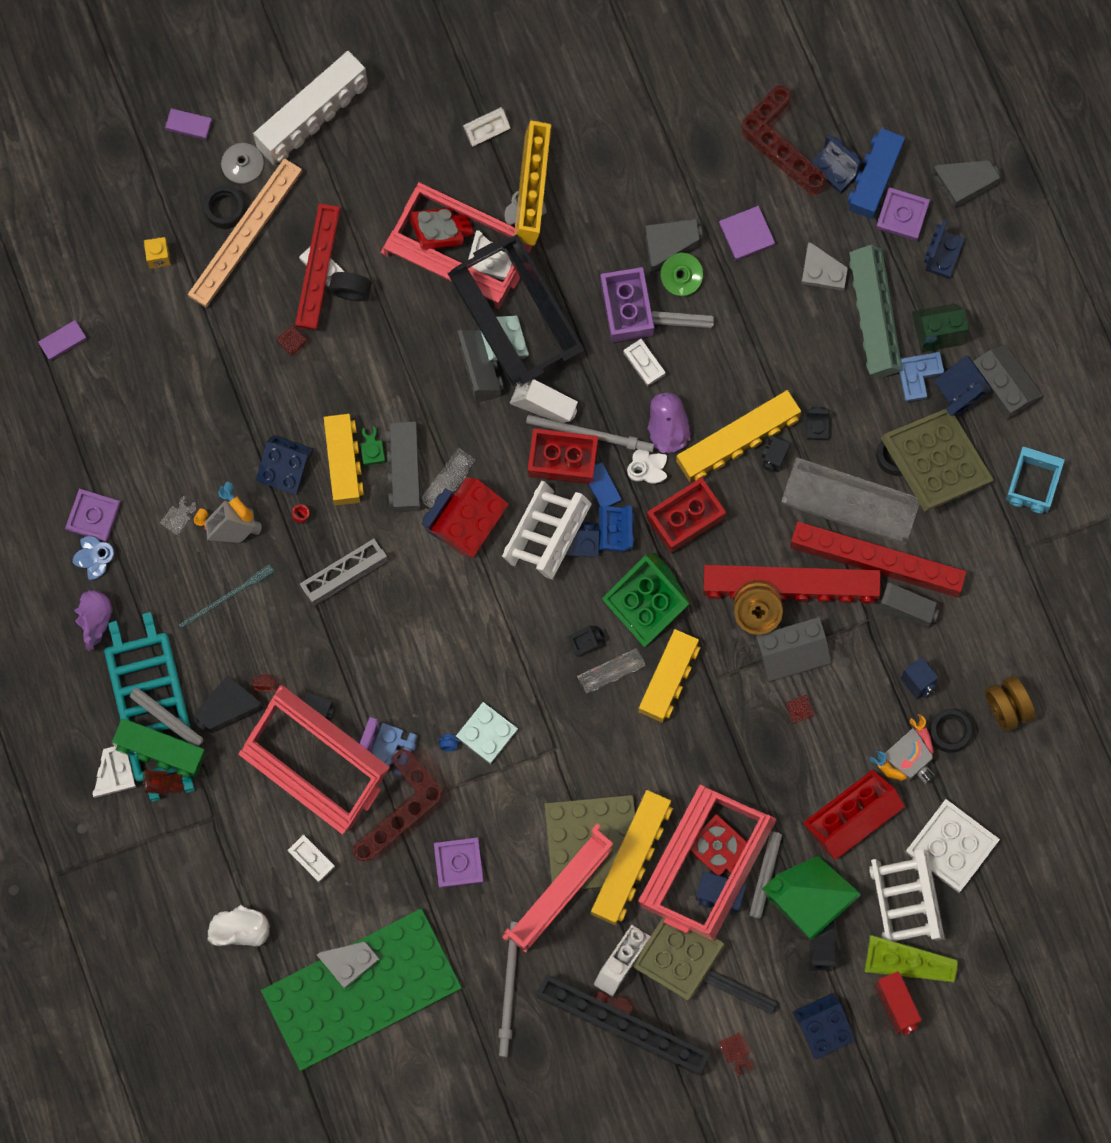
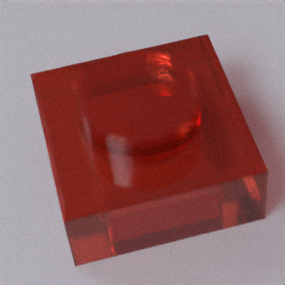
[276,325,307,356]
[252,674,276,691]
[785,695,814,724]

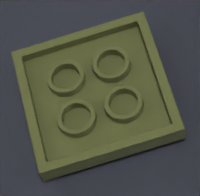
[632,918,725,1002]

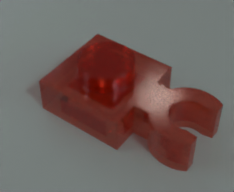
[143,770,183,794]
[595,991,633,1015]
[718,1033,752,1076]

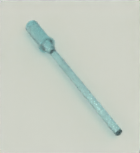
[179,564,274,628]

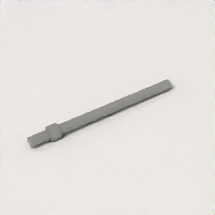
[526,415,654,452]
[498,922,518,1057]

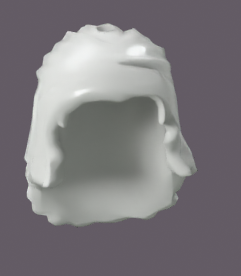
[208,905,270,947]

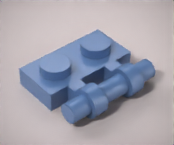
[371,723,417,777]

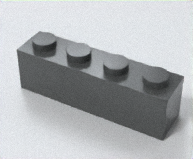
[386,422,420,512]

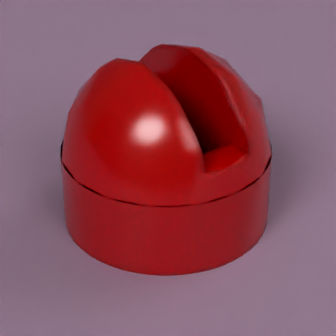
[292,504,309,524]

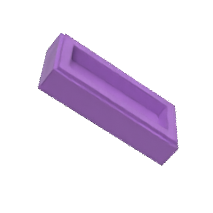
[165,109,212,140]
[38,320,87,361]

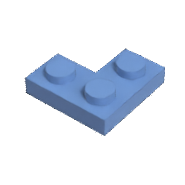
[899,352,944,403]

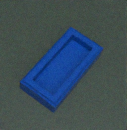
[588,462,621,507]

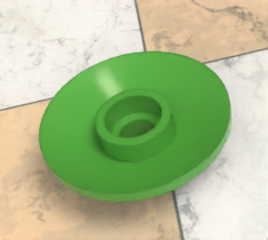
[660,253,703,296]

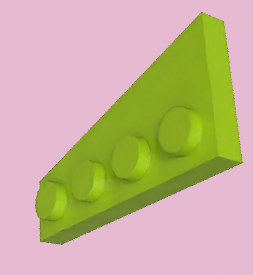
[865,935,957,982]

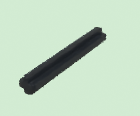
[703,970,777,1014]

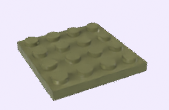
[881,409,994,512]
[544,795,642,890]

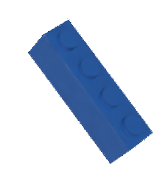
[847,128,905,219]

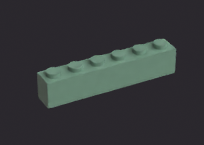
[849,245,903,378]

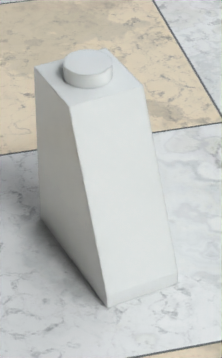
[510,379,578,423]

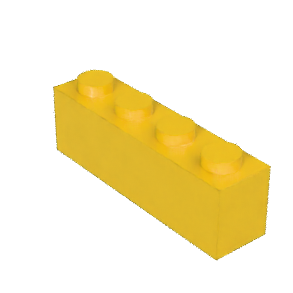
[324,414,364,506]
[638,629,701,723]

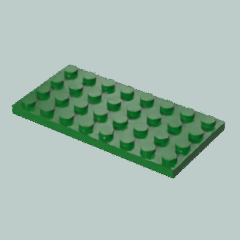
[261,909,462,1071]

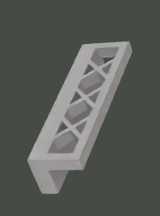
[300,539,388,607]

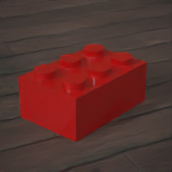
[528,428,598,484]
[431,477,508,558]
[647,477,726,554]

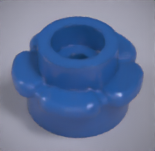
[438,734,460,751]

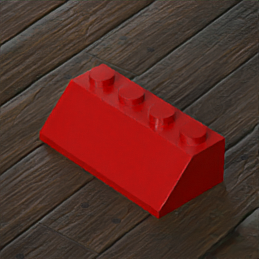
[803,769,905,860]

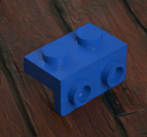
[599,505,634,553]

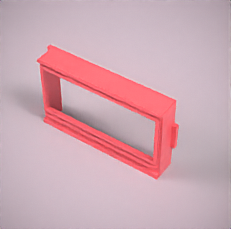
[381,183,533,310]
[239,685,390,835]
[639,785,776,941]
[503,824,613,953]

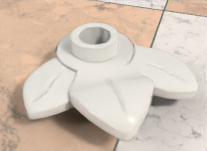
[627,449,667,484]

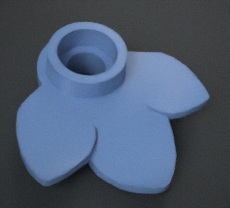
[72,536,114,580]

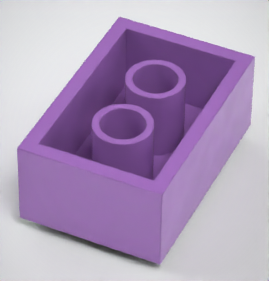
[600,267,654,343]

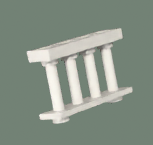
[502,481,592,579]
[869,849,945,942]

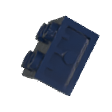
[809,134,861,194]
[924,219,965,279]
[935,355,992,416]
[256,435,314,494]
[792,993,855,1059]

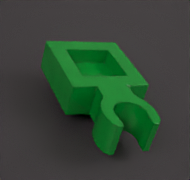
[360,426,385,466]

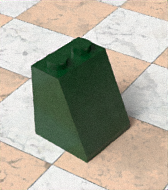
[912,304,969,353]

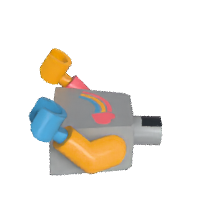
[194,482,262,543]
[869,714,935,784]

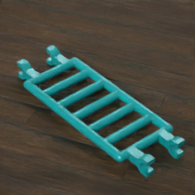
[104,612,195,802]

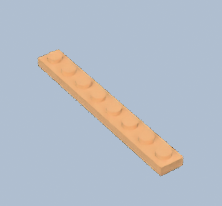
[188,158,302,308]

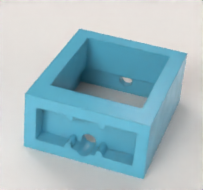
[1006,447,1065,514]

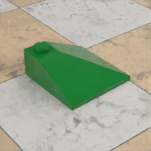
[602,553,690,648]
[762,856,861,940]

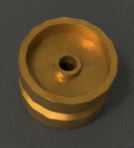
[733,579,783,635]
[985,675,1036,732]

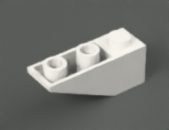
[594,925,651,997]

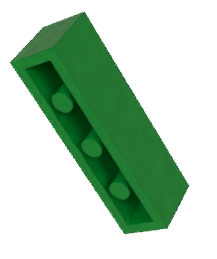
[112,718,206,779]

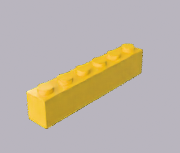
[514,120,551,246]
[676,390,801,482]
[591,790,673,926]

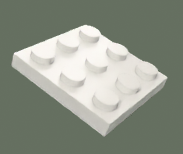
[905,799,1000,893]

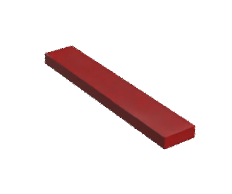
[295,204,341,330]

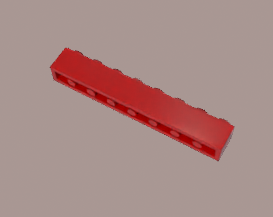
[790,521,967,598]
[703,565,880,604]

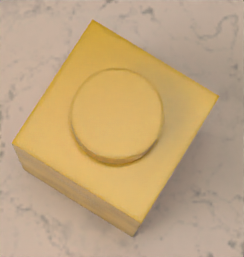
[144,237,171,269]

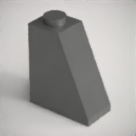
[932,160,1000,209]
[645,219,703,273]
[878,583,939,628]

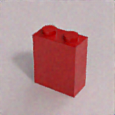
[874,971,922,1036]

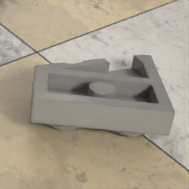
[802,243,847,291]
[317,942,379,989]

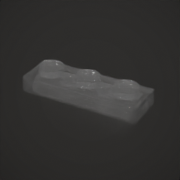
[420,448,476,508]
[577,648,646,693]

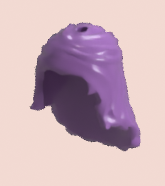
[647,392,691,453]
[74,590,113,651]

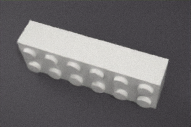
[253,51,368,165]

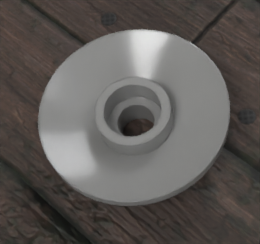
[221,143,264,184]

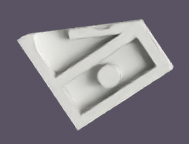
[468,230,512,280]
[93,747,136,798]

